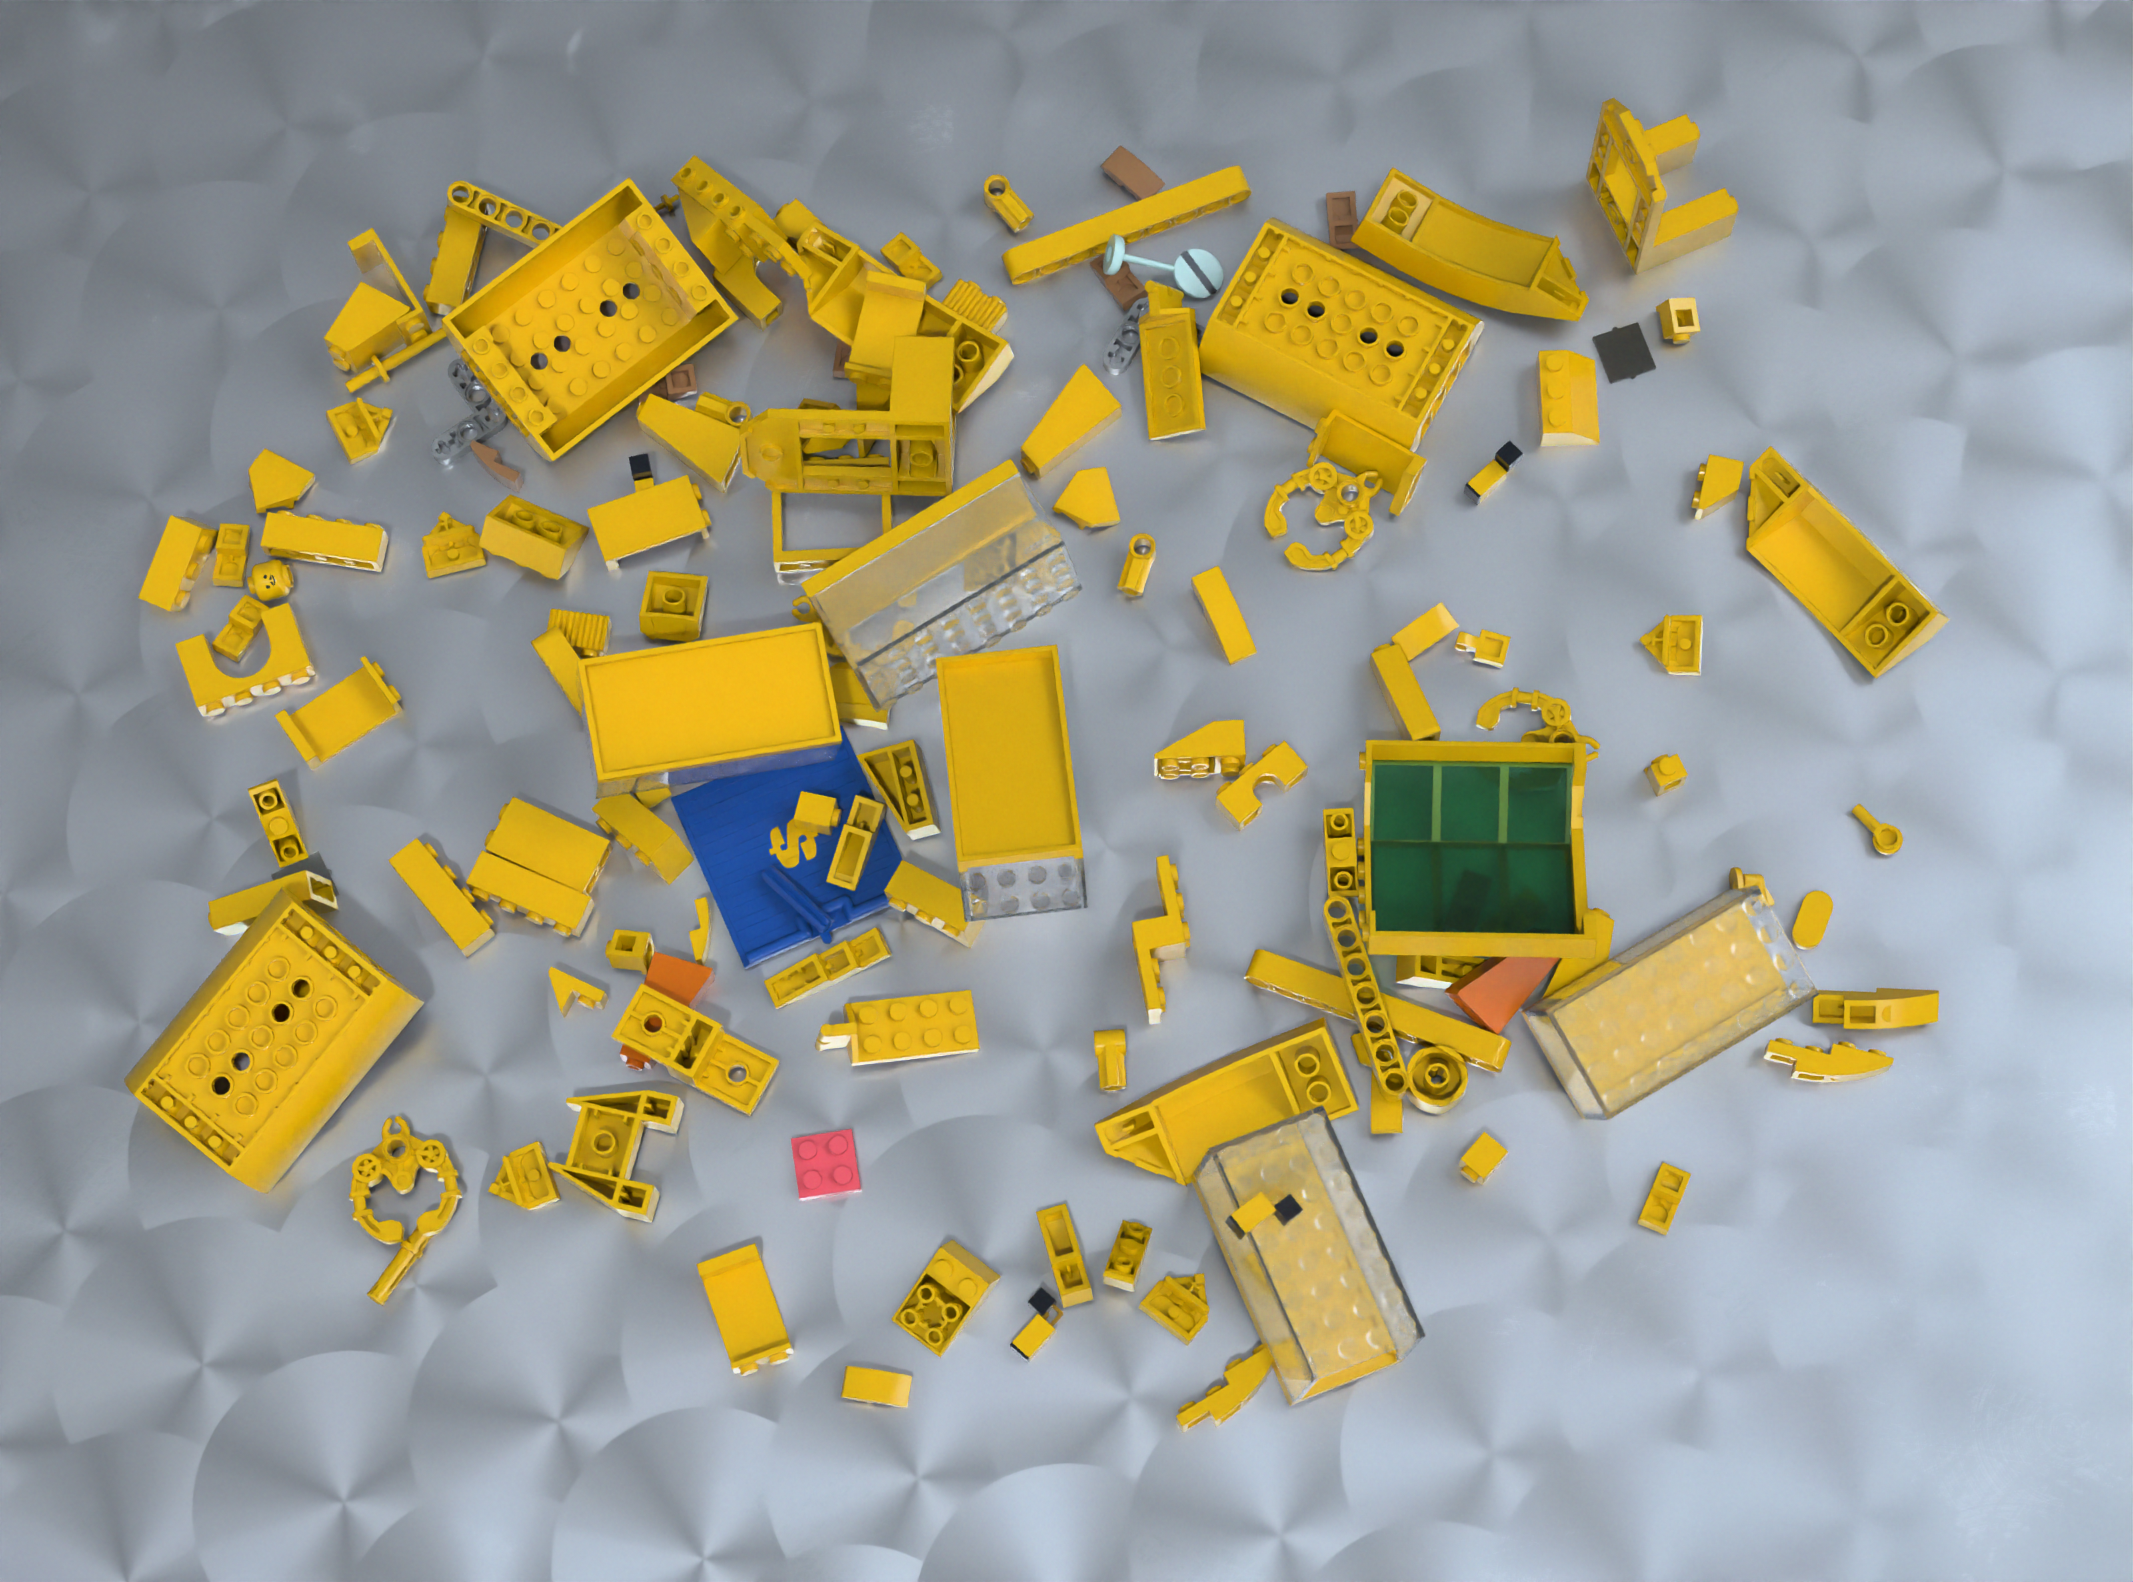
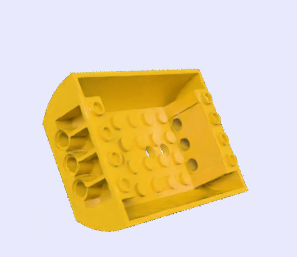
[441,177,739,462]
[1198,217,1484,453]
[124,887,425,1194]

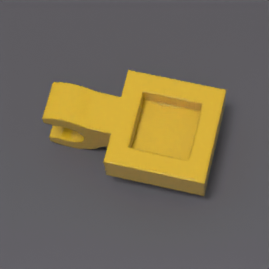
[1454,629,1511,668]

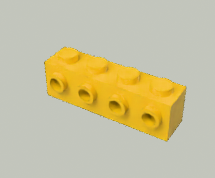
[423,195,491,315]
[260,510,388,572]
[388,838,495,958]
[466,850,595,937]

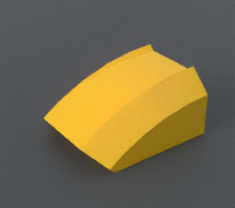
[639,571,708,643]
[829,662,899,730]

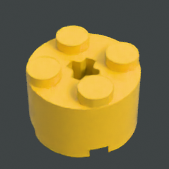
[1406,1045,1468,1114]

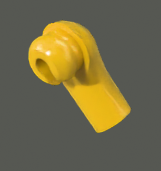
[1350,1033,1391,1068]

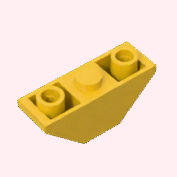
[248,778,309,868]
[1323,808,1359,898]
[1103,1220,1153,1292]

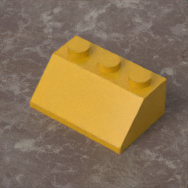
[1536,350,1600,446]
[478,494,589,580]

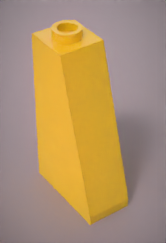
[1020,364,1122,479]
[636,393,741,493]
[1369,643,1441,741]
[208,870,338,936]
[1542,908,1614,999]

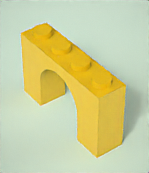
[712,199,827,332]
[175,603,316,716]

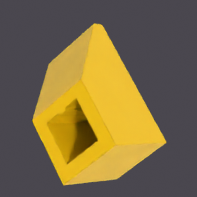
[1691,454,1744,520]

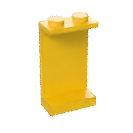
[347,228,433,347]
[844,270,927,391]
[1306,409,1427,517]
[587,475,712,572]
[274,656,402,771]
[484,797,613,896]
[696,1243,794,1376]

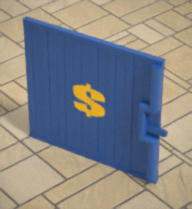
[671,725,903,969]

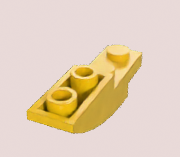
[1813,988,1939,1029]
[1763,1038,1894,1082]
[1176,1343,1278,1433]

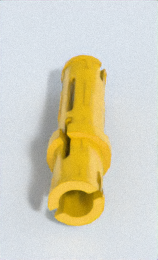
[366,1226,434,1306]

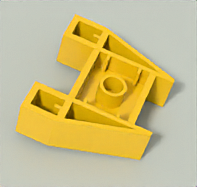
[548,1090,684,1223]

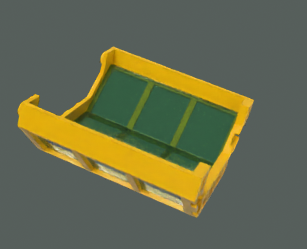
[1357,740,1597,958]

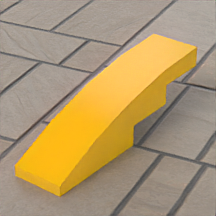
[764,927,892,1009]

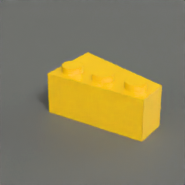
[138,515,219,612]
[856,739,941,840]
[592,784,694,885]
[884,860,988,948]

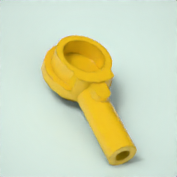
[1851,804,1903,855]

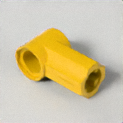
[984,174,1034,232]
[695,391,753,429]
[1117,533,1156,596]
[1094,1029,1127,1091]

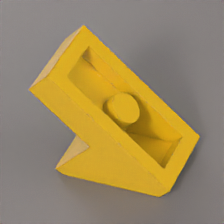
[548,967,609,1018]

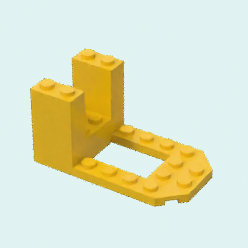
[1586,98,1739,275]
[739,336,957,496]

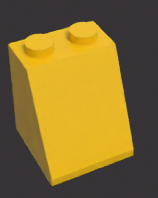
[324,281,412,374]

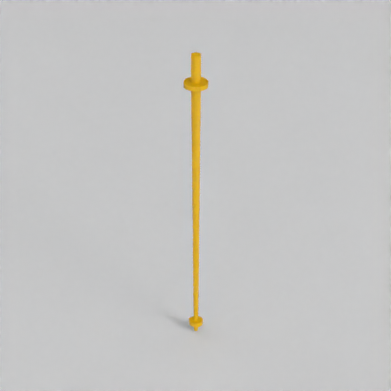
[344,194,680,393]

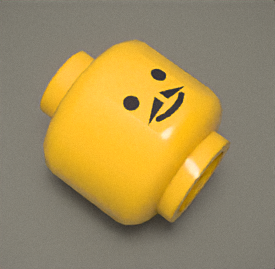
[247,559,294,601]

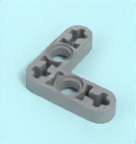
[1103,298,1205,375]
[431,359,508,465]

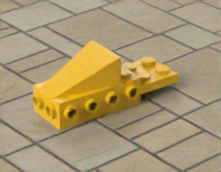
[671,155,813,281]

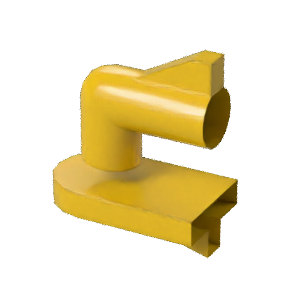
[1729,867,1775,907]

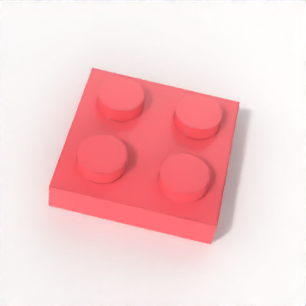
[791,1129,861,1201]

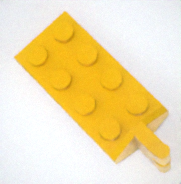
[1138,280,1206,441]
[815,990,980,1066]

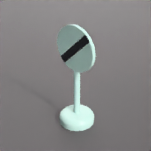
[1103,234,1224,298]

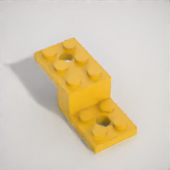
[1131,855,1190,1025]
[611,983,780,1117]

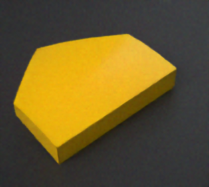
[326,397,393,465]
[248,448,315,513]
[1052,467,1120,530]
[422,511,486,579]
[1639,614,1703,676]
[488,1141,561,1210]
[1139,1273,1210,1346]

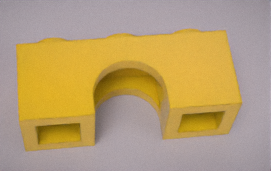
[1215,741,1308,831]

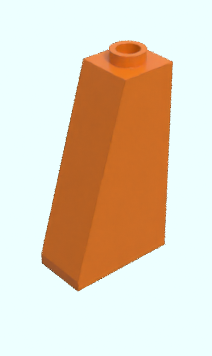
[1444,929,1560,1035]
[620,952,715,1071]

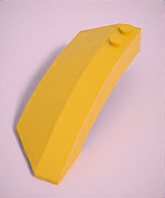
[1350,167,1589,322]
[796,220,1014,414]
[1746,446,1950,679]
[1094,1017,1359,1186]

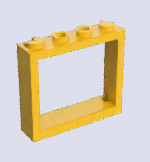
[772,454,893,573]

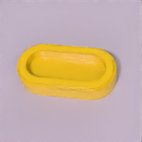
[1791,891,1833,950]

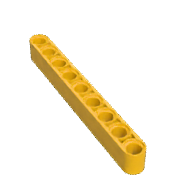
[1001,165,1252,285]
[1244,949,1512,1072]

